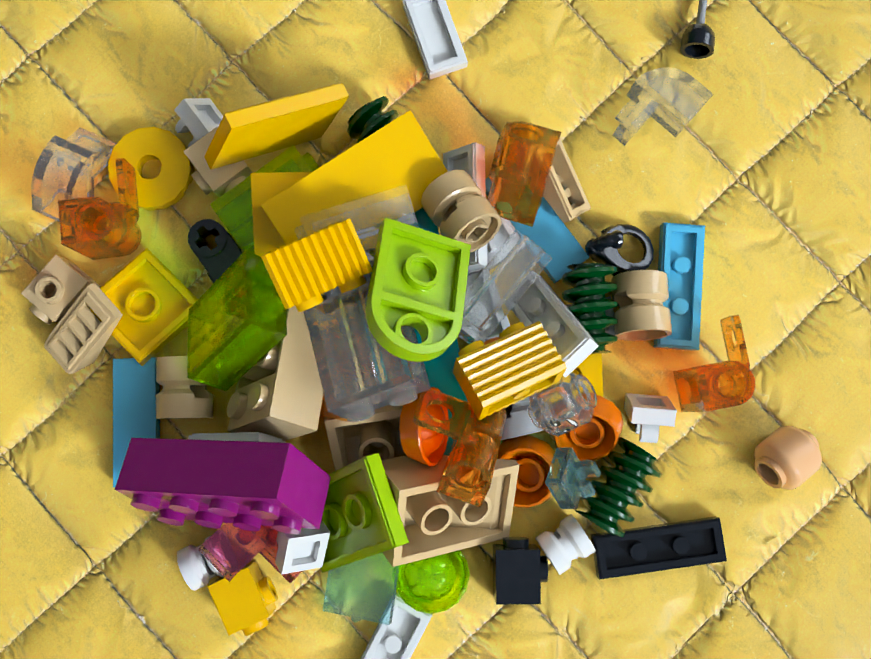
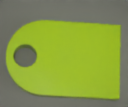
[365,217,471,362]

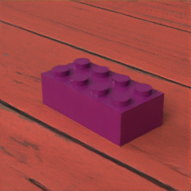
[114,438,331,534]

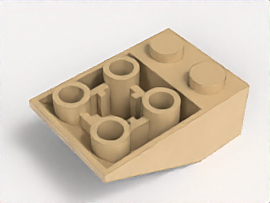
[227,297,324,441]

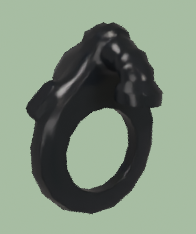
[585,224,654,276]

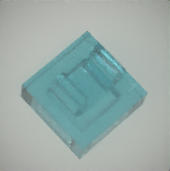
[545,447,601,509]

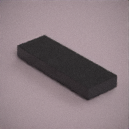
[590,516,727,580]

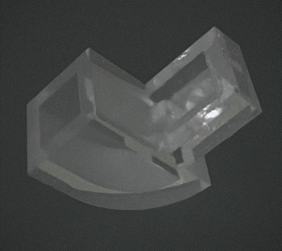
[612,68,713,146]
[31,127,117,227]

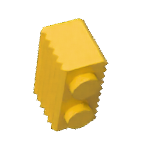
[261,217,373,312]
[453,321,567,420]

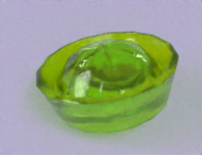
[393,550,470,614]

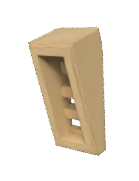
[513,133,591,223]
[44,283,123,374]

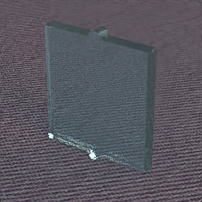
[323,553,400,625]

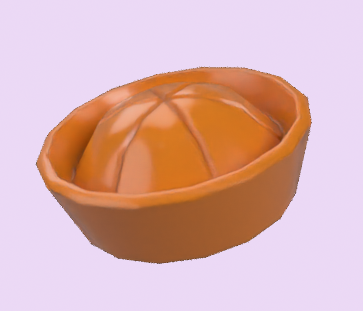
[399,387,449,466]
[547,394,624,462]
[491,436,562,508]

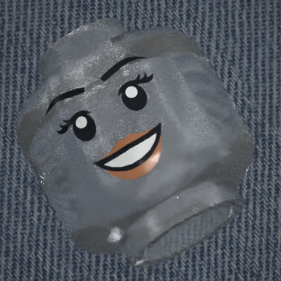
[528,372,597,436]

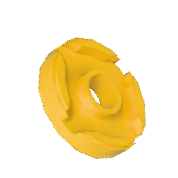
[108,127,194,211]

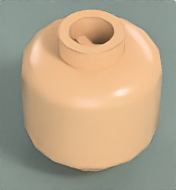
[754,426,822,490]

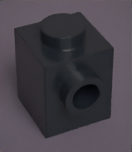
[493,537,548,605]

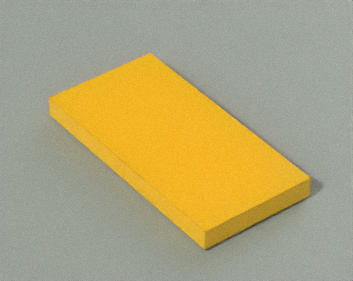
[261,110,448,246]

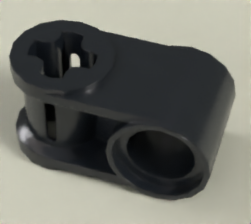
[188,219,264,303]

